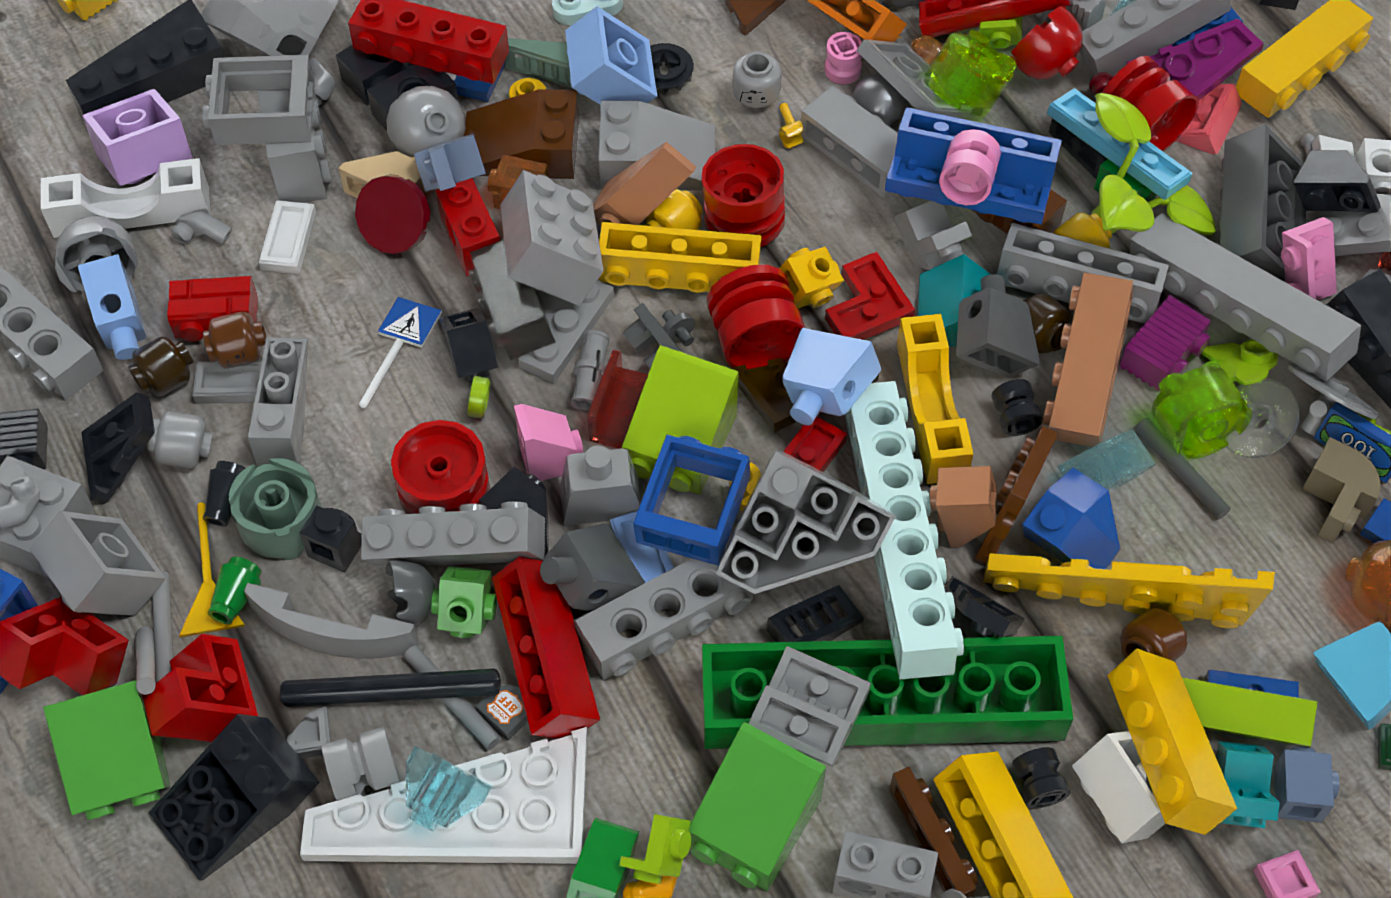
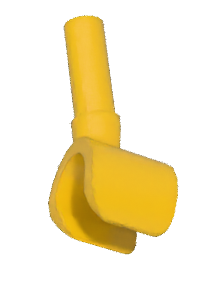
[779,103,804,149]

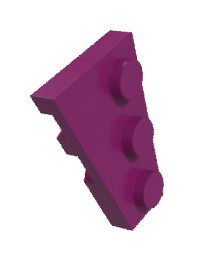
[1126,19,1264,100]

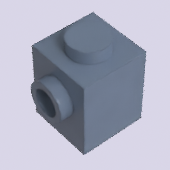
[1273,746,1339,823]

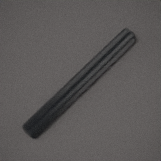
[280,668,501,707]

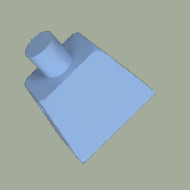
[78,254,146,360]
[783,328,881,425]

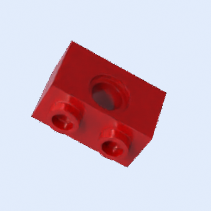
[435,178,503,277]

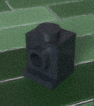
[299,505,362,573]

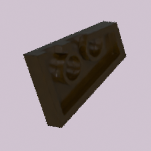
[731,358,879,433]

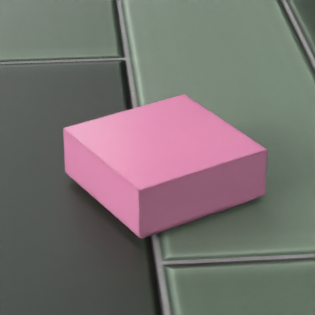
[1253,850,1321,898]

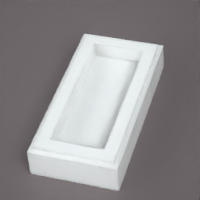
[258,200,316,275]

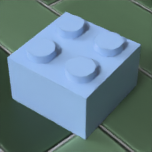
[565,6,657,105]

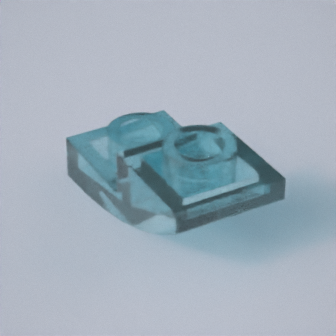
[1058,429,1156,489]

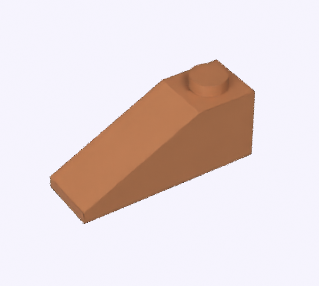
[593,142,696,229]

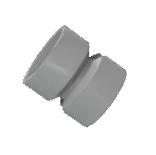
[321,726,400,801]

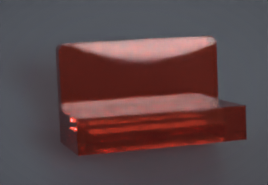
[587,349,648,449]

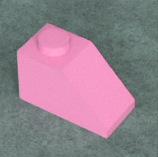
[514,404,584,481]

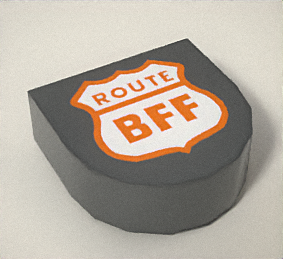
[476,684,528,740]

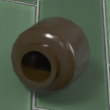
[1023,294,1073,353]
[128,336,194,397]

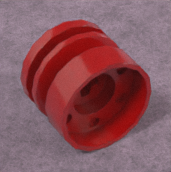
[1102,56,1199,151]
[701,144,785,247]
[706,265,806,369]

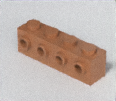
[1043,273,1133,448]

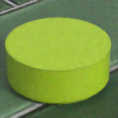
[467,376,491,419]

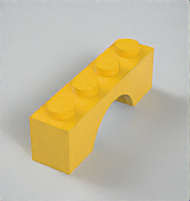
[896,314,974,484]

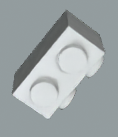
[1072,731,1165,843]

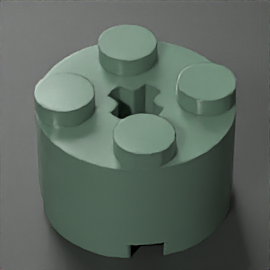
[229,458,322,560]

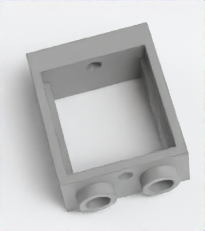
[202,55,315,145]

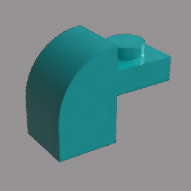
[1216,741,1280,828]

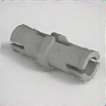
[571,330,610,412]

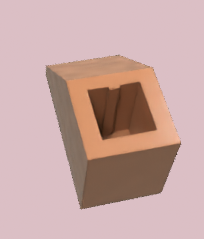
[930,466,997,548]

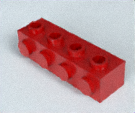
[348,0,509,84]
[492,556,600,739]

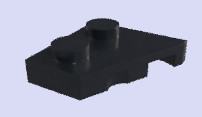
[81,392,155,504]
[945,576,1025,637]

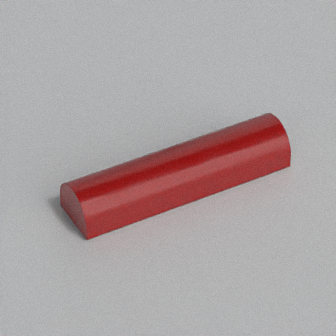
[919,0,1071,39]

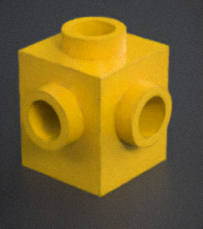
[780,246,844,308]

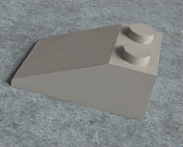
[599,101,715,190]

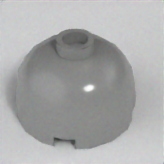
[386,86,466,157]
[54,216,138,294]

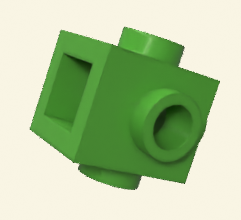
[431,566,497,638]

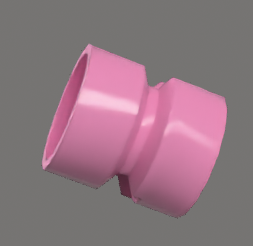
[939,129,1001,205]

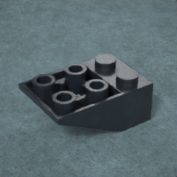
[148,714,320,880]

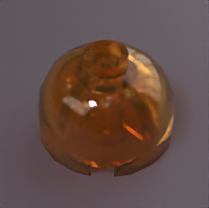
[1345,540,1391,628]

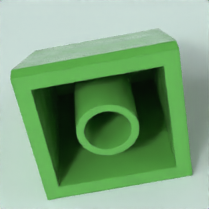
[43,680,170,820]
[689,722,826,892]

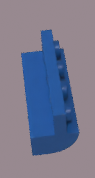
[885,107,1062,225]

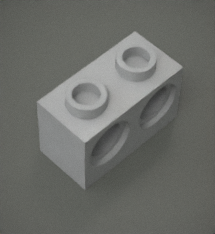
[832,831,938,898]

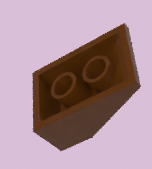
[464,89,579,179]

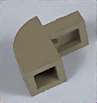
[1303,437,1381,543]

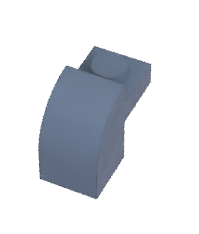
[414,134,486,192]

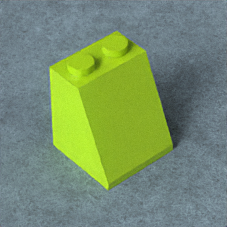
[622,345,738,495]

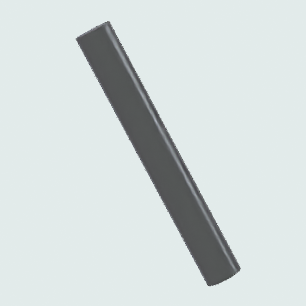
[1135,418,1231,519]

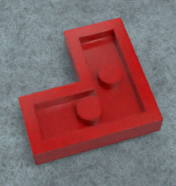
[825,251,916,340]

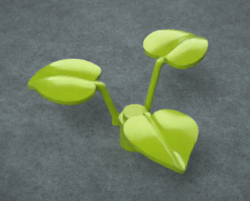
[1091,93,1217,235]

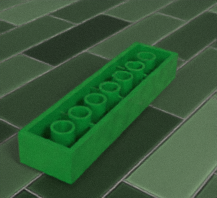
[702,636,1073,749]

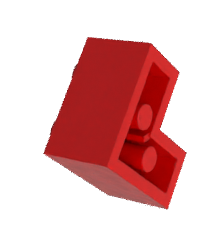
[0,596,129,696]
[142,633,258,742]

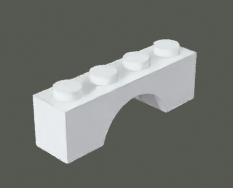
[41,158,210,238]

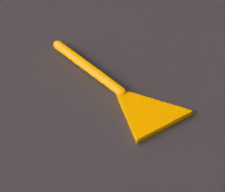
[179,502,245,638]

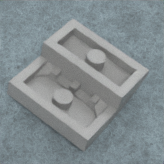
[749,646,872,767]

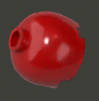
[1008,5,1083,80]

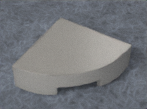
[287,706,332,759]

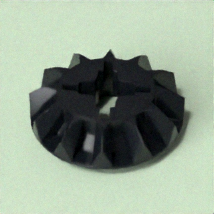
[650,43,694,94]

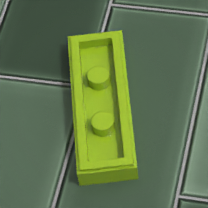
[1182,677,1318,748]

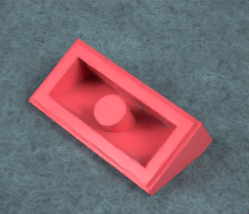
[1176,84,1242,154]

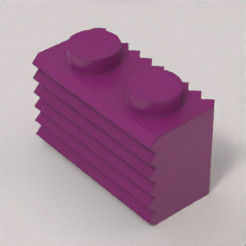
[1120,295,1212,391]

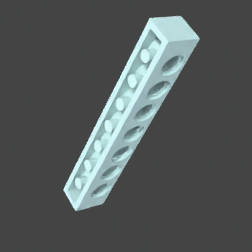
[844,381,964,679]

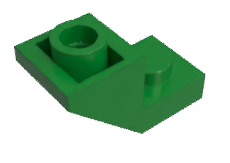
[566,818,640,898]

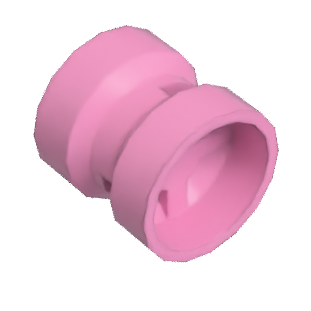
[824,32,862,85]

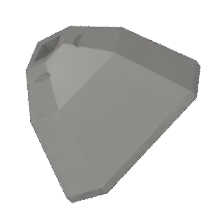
[201,0,339,56]
[715,448,896,594]

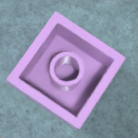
[82,89,193,186]

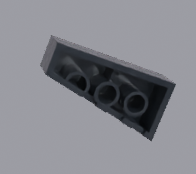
[66,0,224,123]
[1326,269,1391,409]

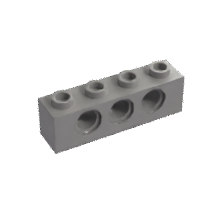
[0,266,104,401]
[575,542,754,680]

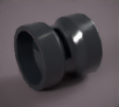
[991,379,1043,436]
[1012,747,1071,809]

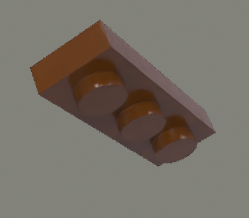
[889,767,978,898]

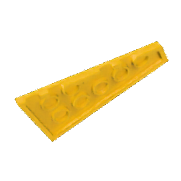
[983,554,1275,629]

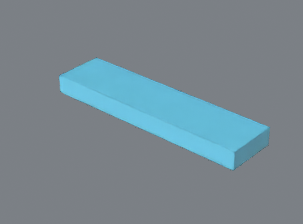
[1047,88,1193,200]

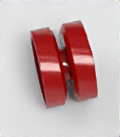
[391,419,490,514]

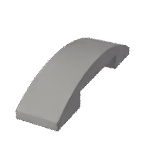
[244,583,419,659]

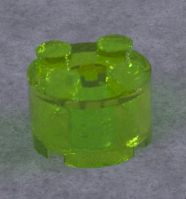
[925,30,1017,116]
[1152,361,1252,459]

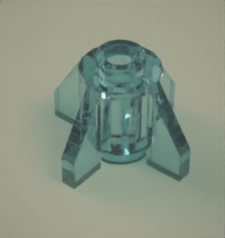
[406,746,492,831]

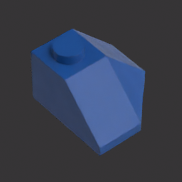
[1022,467,1120,569]

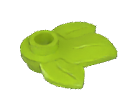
[1202,339,1278,385]

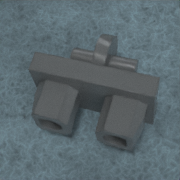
[623,303,695,369]

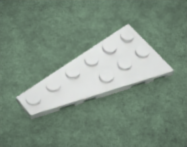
[300,727,587,864]

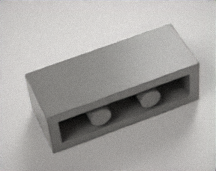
[801,85,898,198]

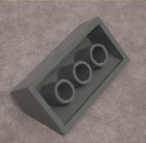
[1219,124,1306,282]

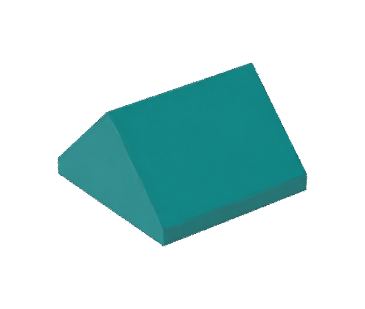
[918,254,991,347]

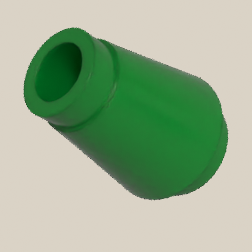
[208,557,262,624]

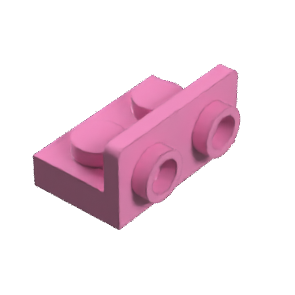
[1281,217,1337,300]

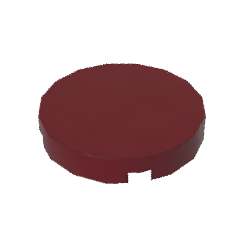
[355,174,430,254]

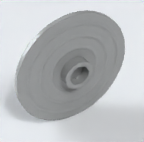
[1288,363,1379,436]

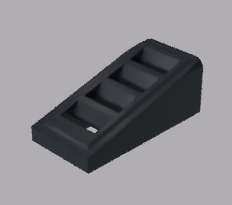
[767,585,864,642]

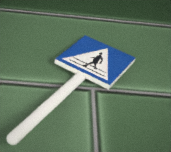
[359,297,442,408]

